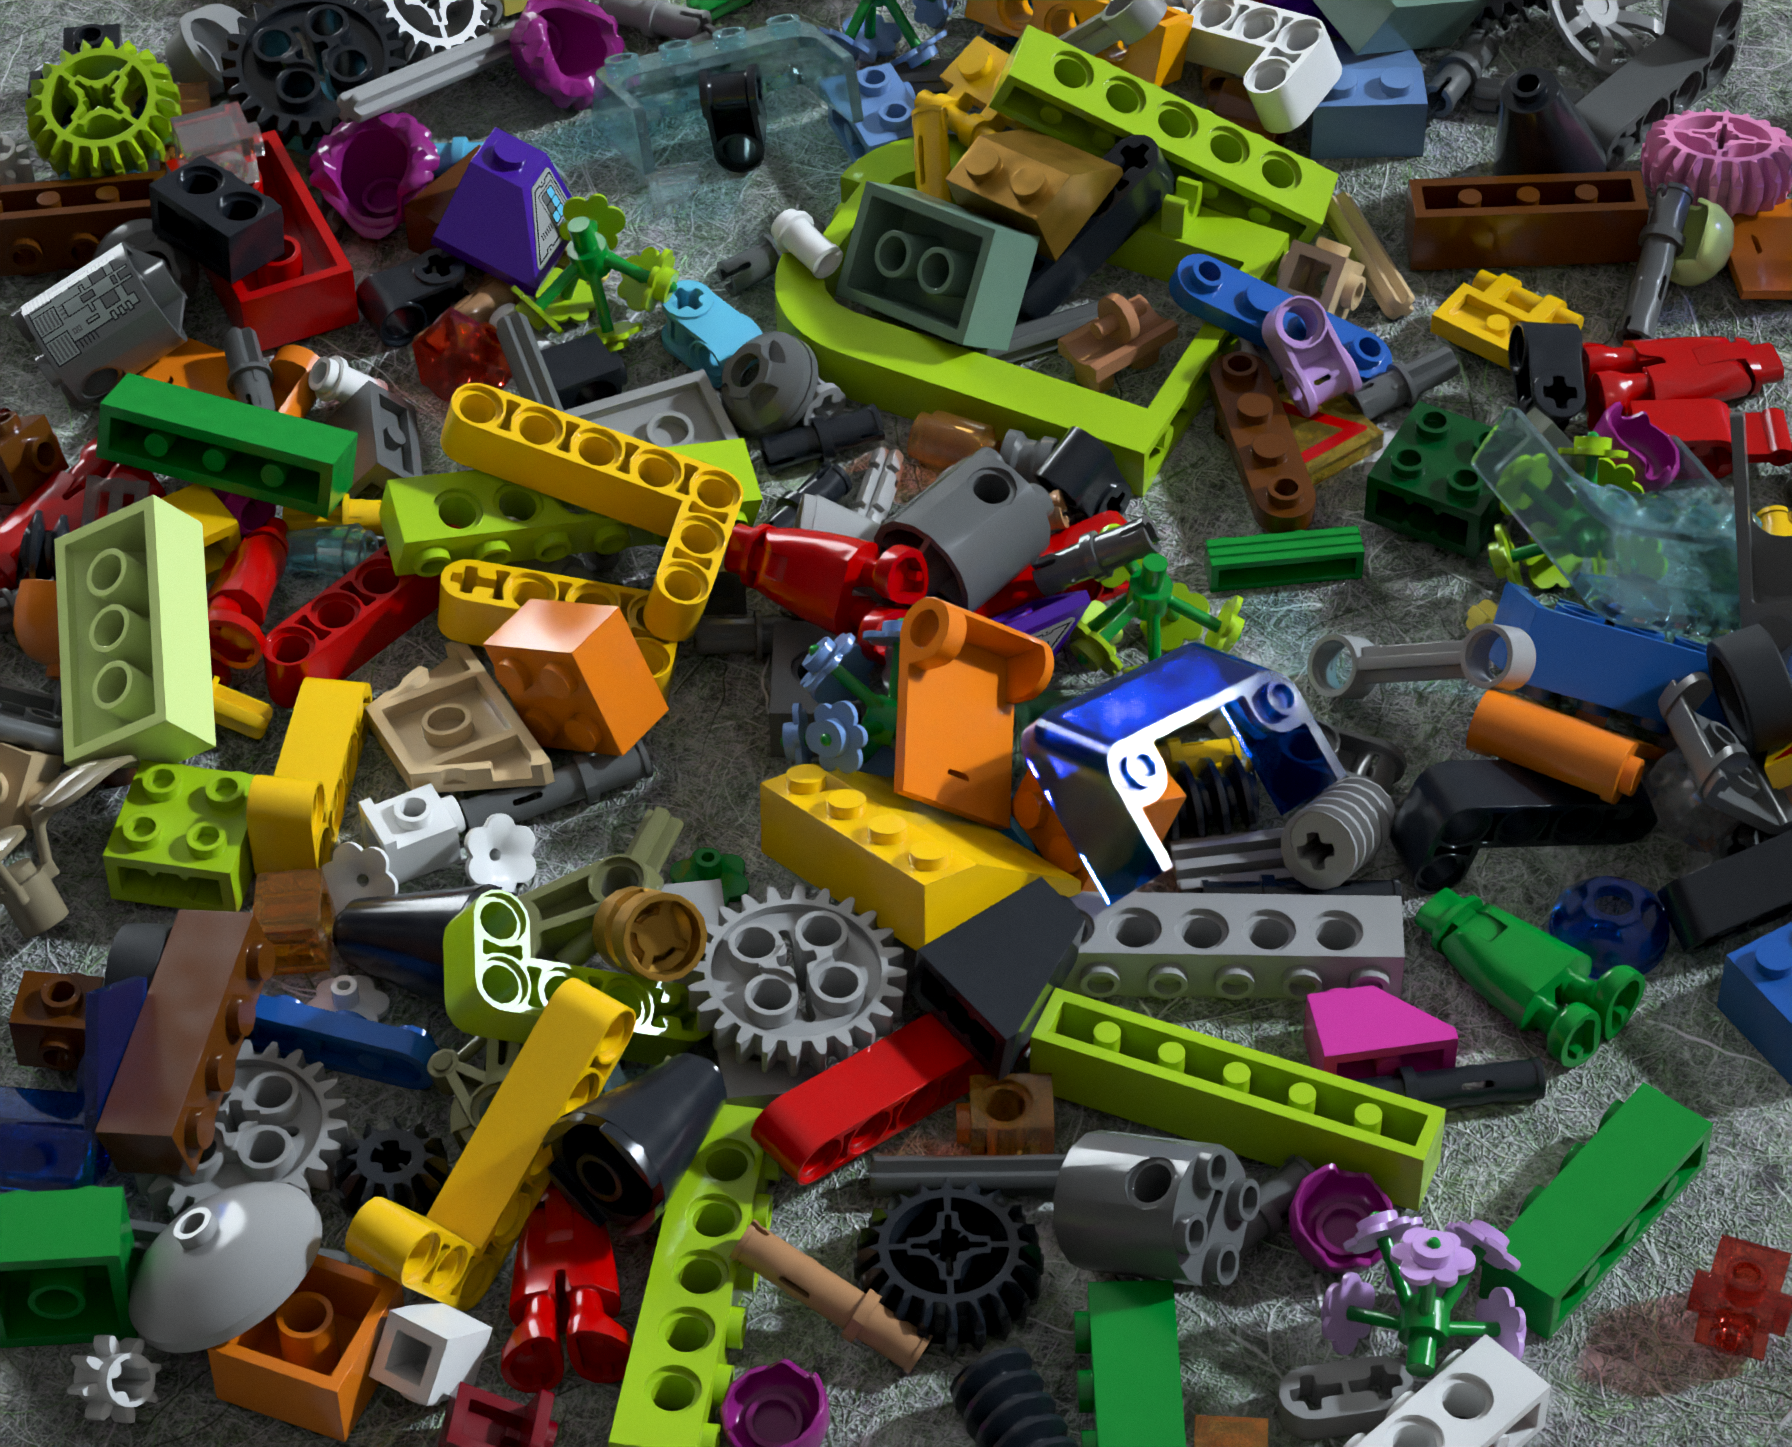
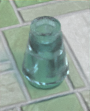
[285,523,379,580]

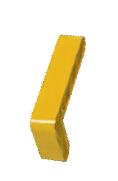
[440,383,744,642]
[345,978,636,1311]

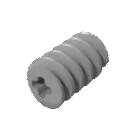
[1281,777,1396,890]

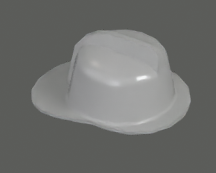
[165,3,247,98]

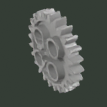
[685,885,907,1076]
[131,1040,351,1221]

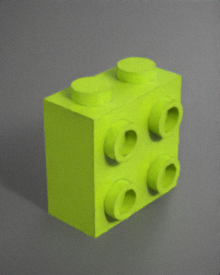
[103,759,255,912]

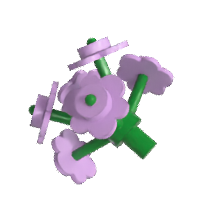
[1321,1210,1526,1377]

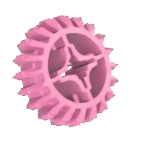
[1640,108,1792,217]

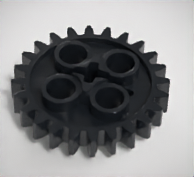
[221,0,406,150]

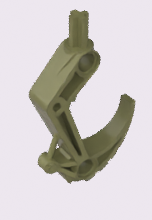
[427,806,684,1151]

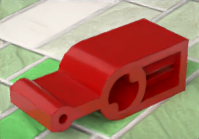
[1628,398,1792,481]

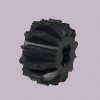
[334,1117,452,1217]

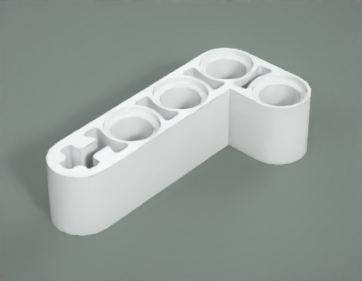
[1163,0,1342,134]

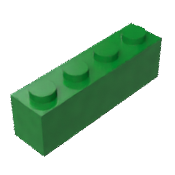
[96,373,358,518]
[1478,1082,1713,1340]
[1073,1280,1186,1447]

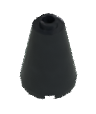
[1493,67,1607,176]
[332,884,516,1007]
[543,1053,727,1236]

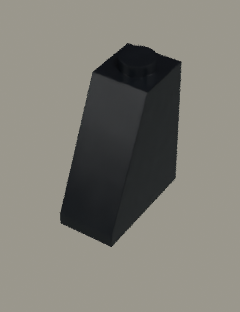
[910,877,1085,1081]

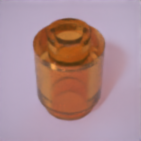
[907,410,1002,473]

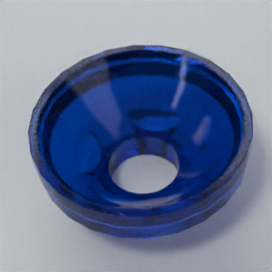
[1548,875,1670,980]

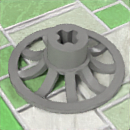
[1547,0,1669,77]

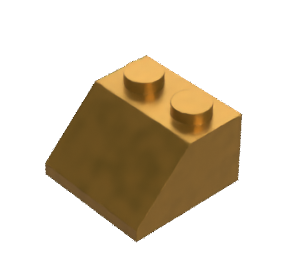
[945,128,1124,262]

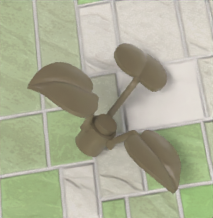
[0,755,141,938]

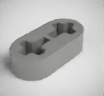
[1277,1356,1413,1440]

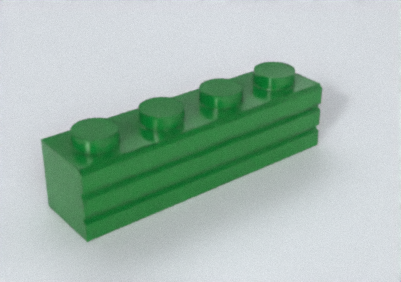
[1204,526,1365,593]

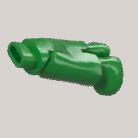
[1414,888,1646,1068]

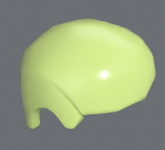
[1669,197,1734,286]

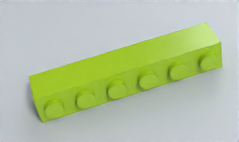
[1030,987,1446,1212]

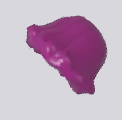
[509,0,625,111]
[309,112,440,239]

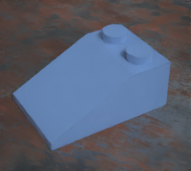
[1305,41,1428,159]

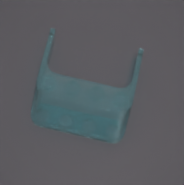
[590,14,864,175]
[1471,407,1763,638]

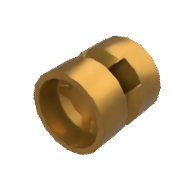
[592,886,708,982]

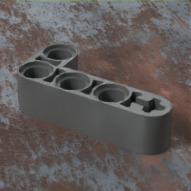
[1575,0,1743,169]

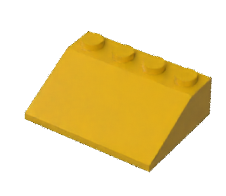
[760,763,1081,951]

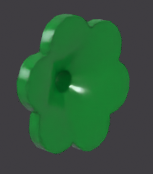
[670,847,749,907]

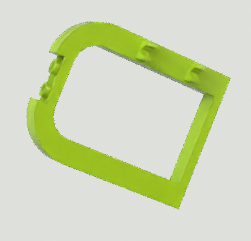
[775,134,1289,497]

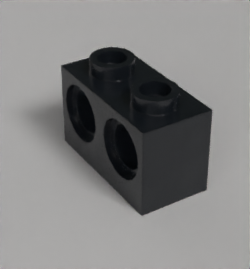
[149,155,285,284]

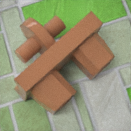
[1058,293,1178,393]

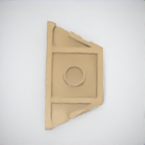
[365,640,555,793]

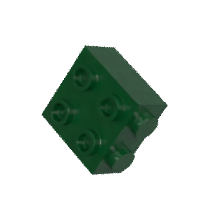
[1364,401,1528,560]

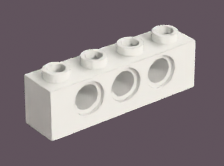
[1343,1334,1551,1447]

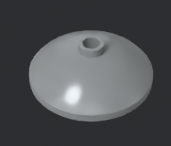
[128,1182,322,1353]

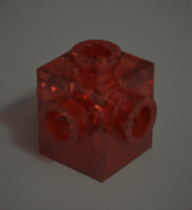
[412,307,513,402]
[1686,1234,1792,1361]

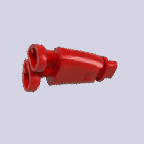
[1582,336,1784,432]
[0,436,167,591]
[207,517,289,688]
[724,523,929,665]
[501,1180,633,1393]

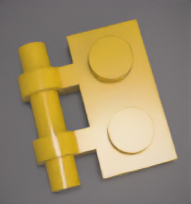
[914,35,1029,148]
[1430,269,1584,370]

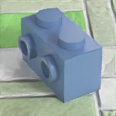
[827,62,916,163]

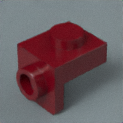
[438,1381,558,1447]

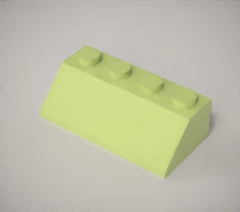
[54,494,216,768]

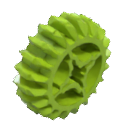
[25,37,182,179]

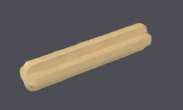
[1325,191,1415,320]

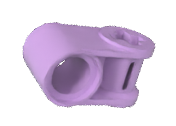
[1262,295,1362,417]

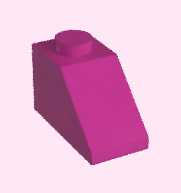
[1303,985,1459,1080]

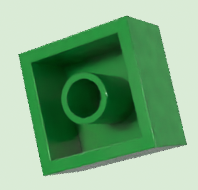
[0,1186,139,1348]

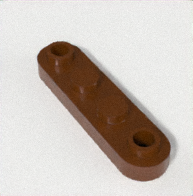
[1209,351,1316,533]

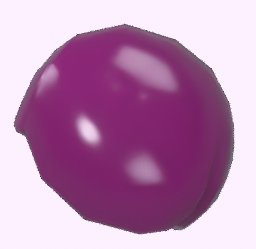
[1593,401,1680,494]
[1289,1163,1393,1274]
[719,1359,830,1447]

